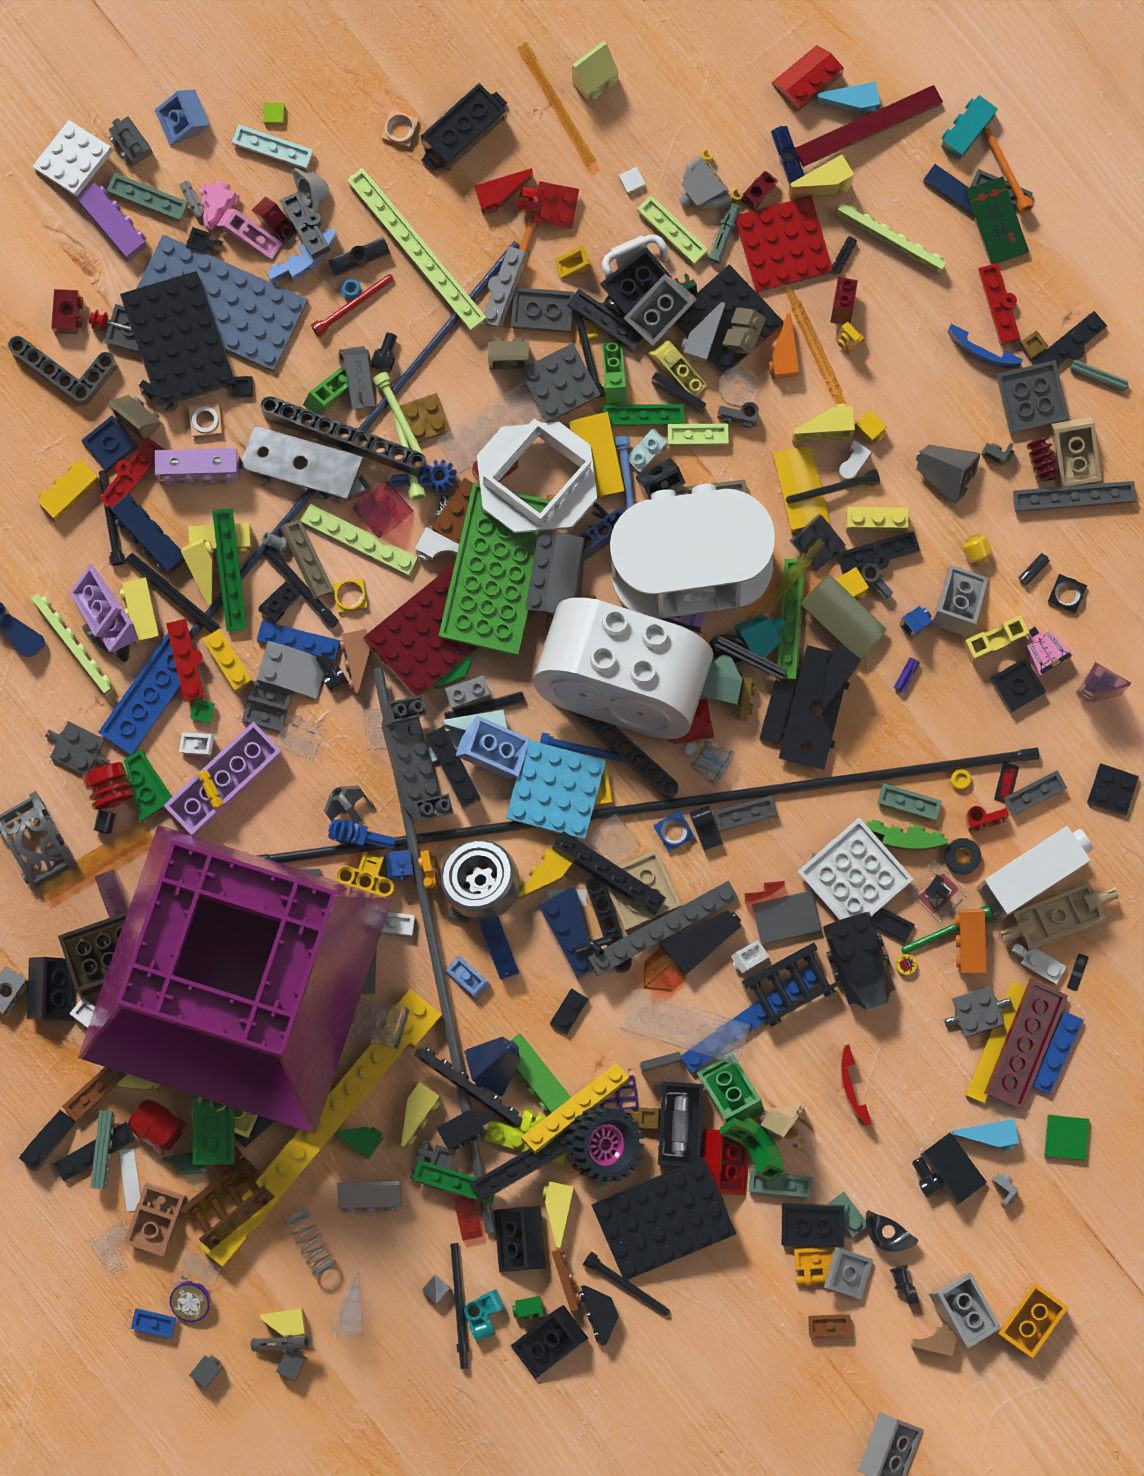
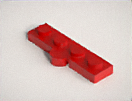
[978,263,1020,345]
[99,437,164,509]
[166,619,205,702]

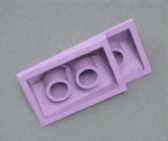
[69,564,138,652]

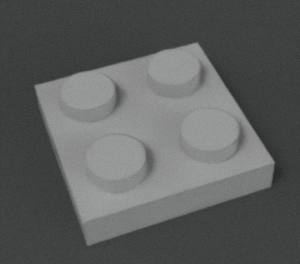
[824,1247,873,1299]

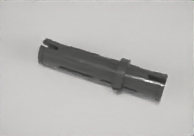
[250,1335,310,1352]

